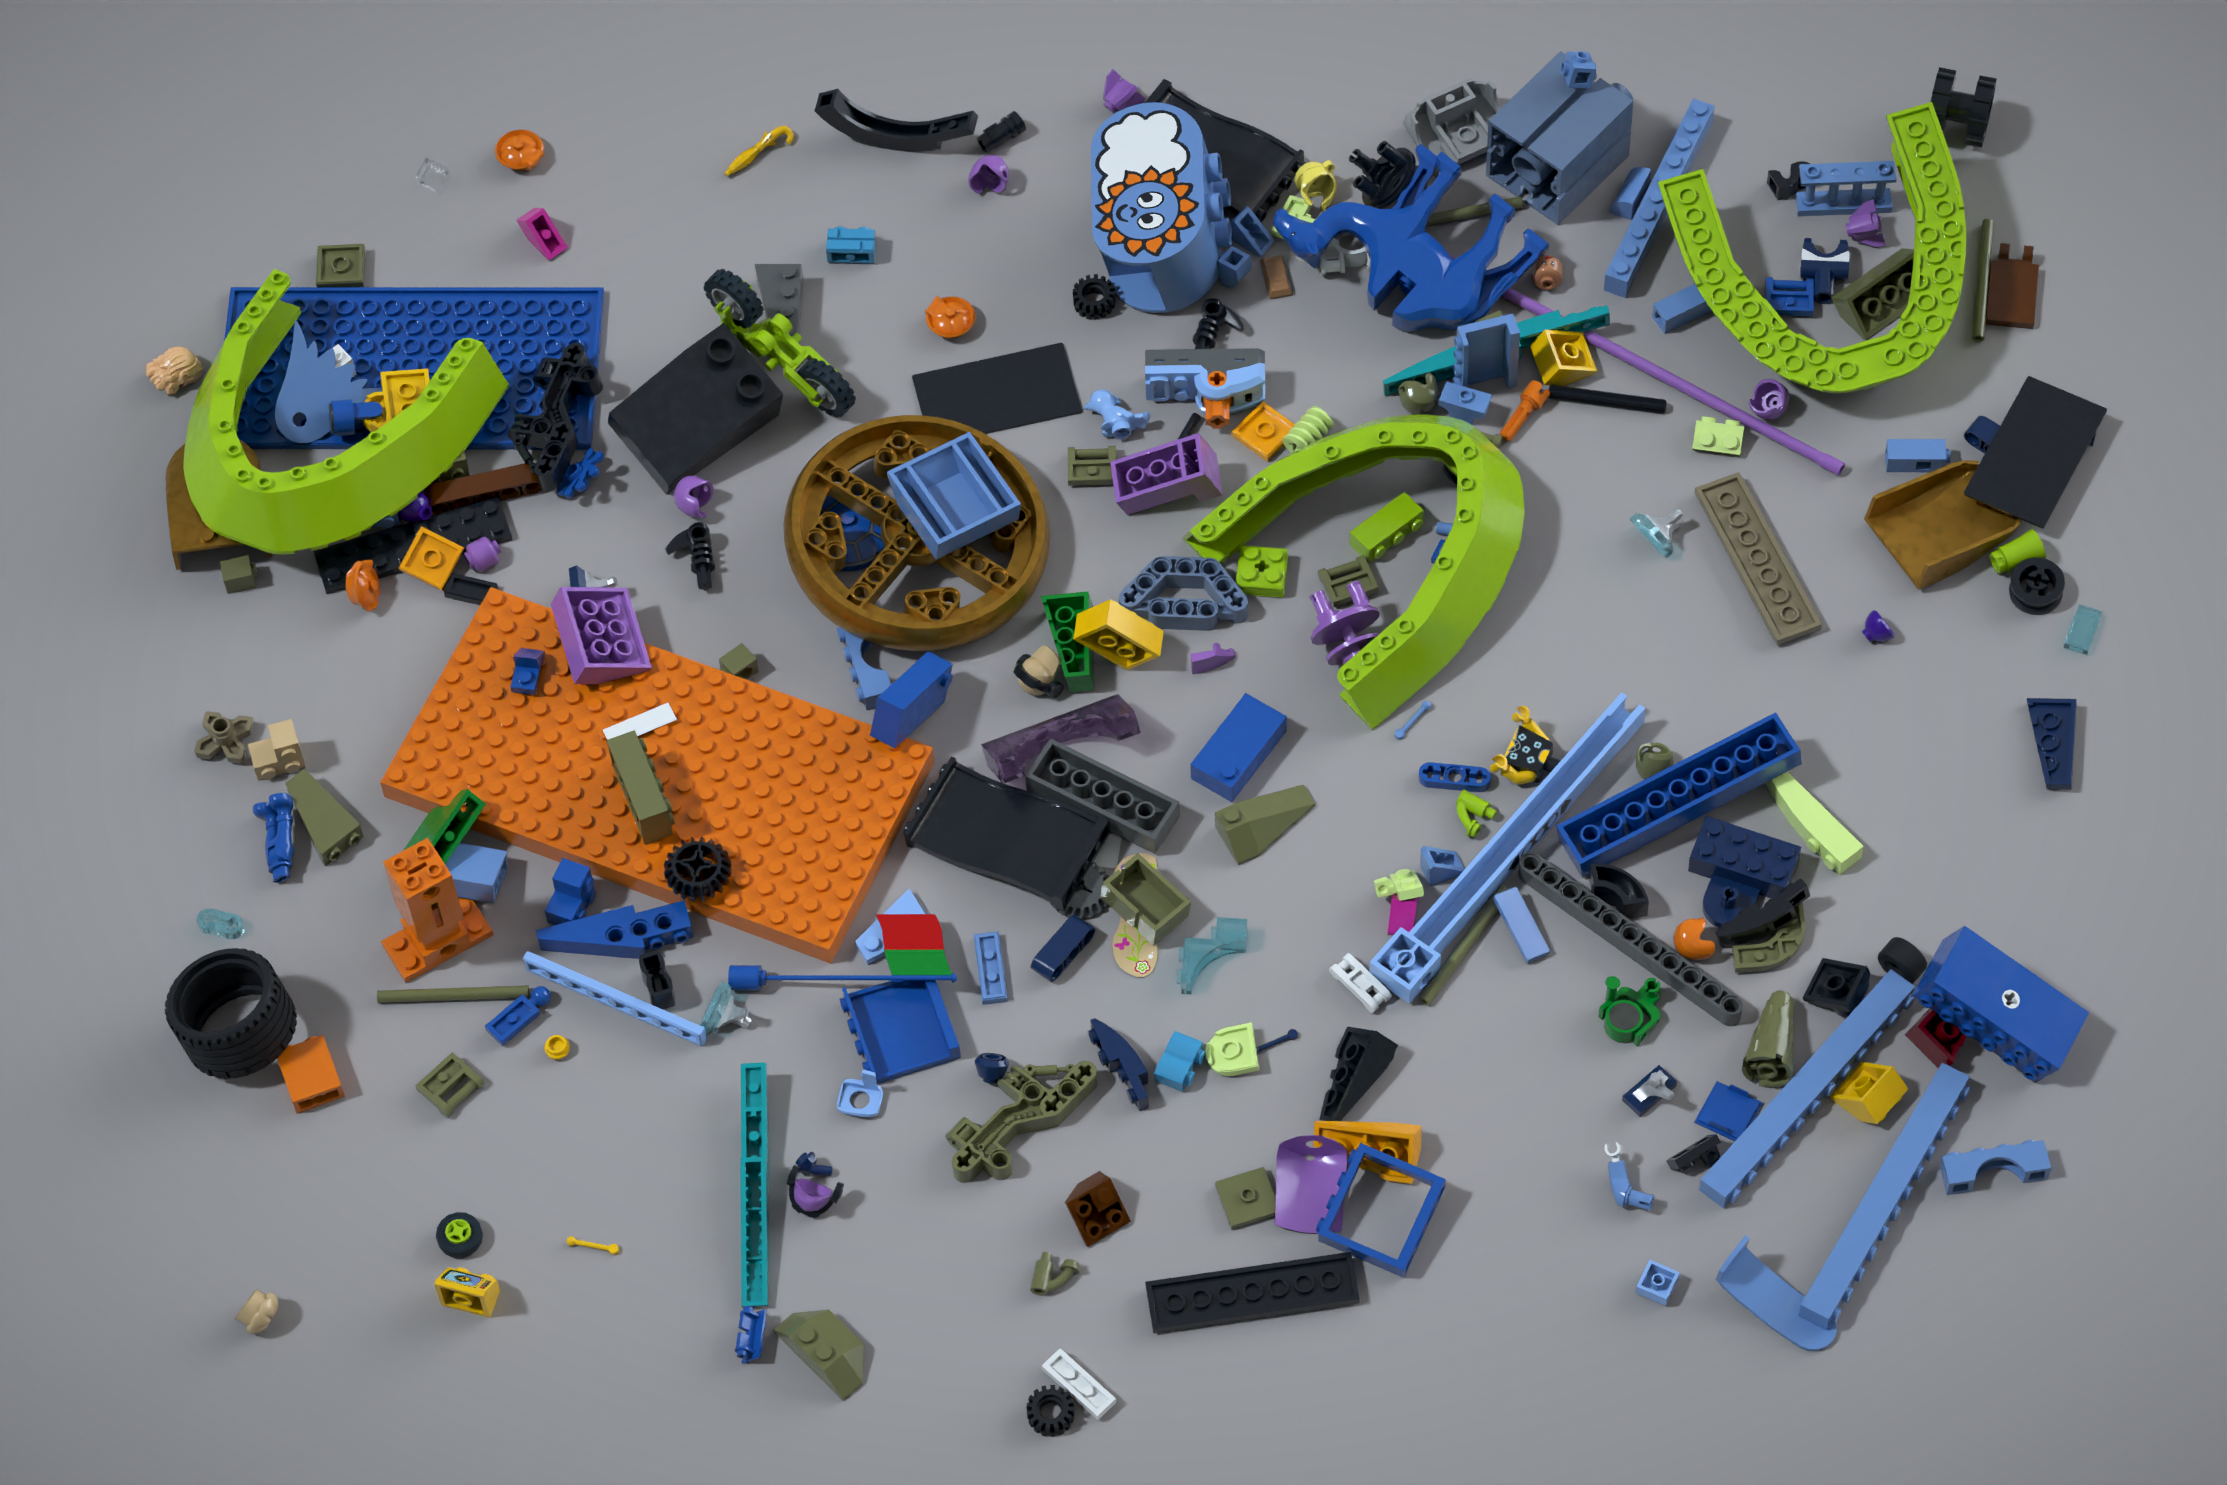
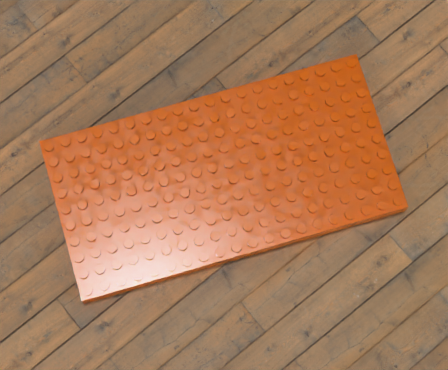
[380,587,935,964]

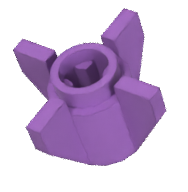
[1103,69,1146,113]
[1846,199,1886,247]

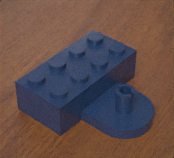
[1688,816,1802,928]

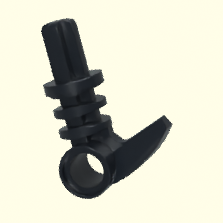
[1192,298,1244,349]
[665,522,715,591]

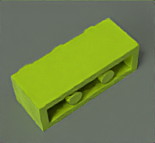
[1350,492,1424,563]

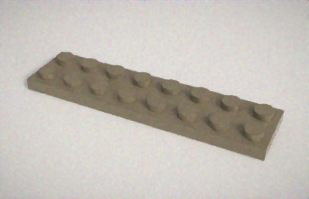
[1695,472,1822,645]

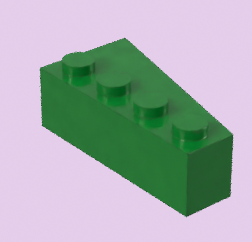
[1041,591,1094,692]

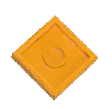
[1231,401,1295,462]
[399,526,465,591]

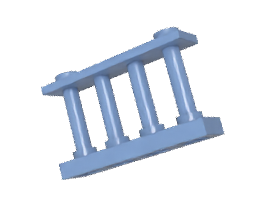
[1795,161,1896,217]

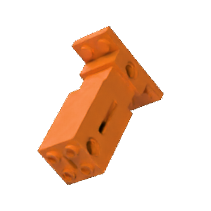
[381,838,494,983]

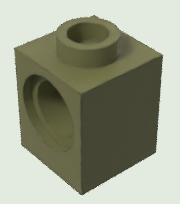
[719,643,759,680]

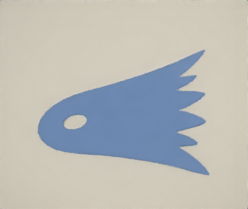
[275,320,382,443]

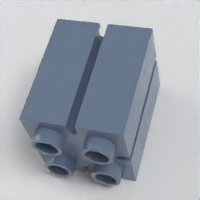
[1486,51,1634,225]

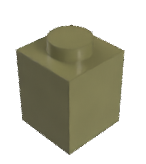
[220,555,259,594]

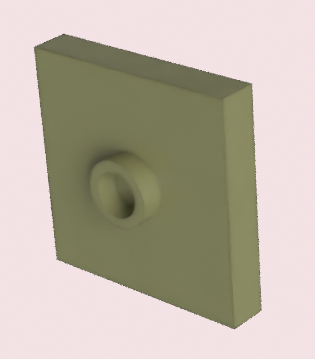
[316,244,365,287]
[1215,1167,1276,1230]

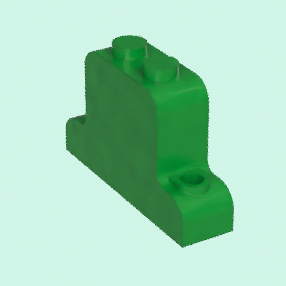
[403,789,486,864]

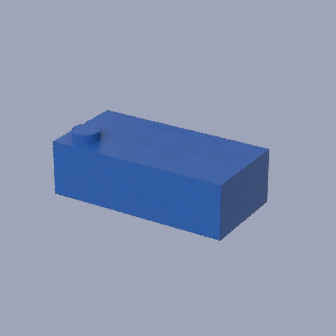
[870,651,953,748]
[1190,693,1287,802]

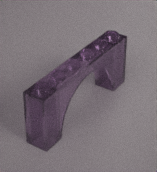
[981,694,1141,784]

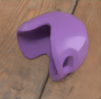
[968,155,1009,194]
[1749,379,1790,420]
[674,476,713,519]

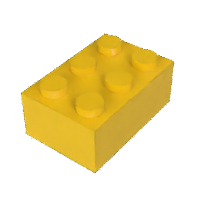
[1073,599,1164,671]

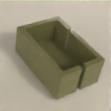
[1100,853,1191,946]

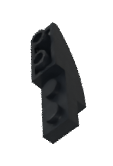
[1716,878,1810,947]

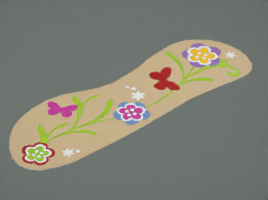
[1112,853,1158,977]

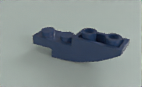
[1088,1018,1149,1111]

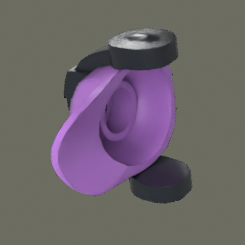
[787,1165,844,1217]

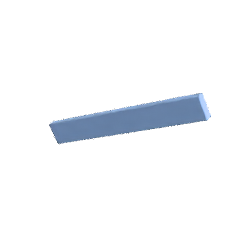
[523,951,707,1046]

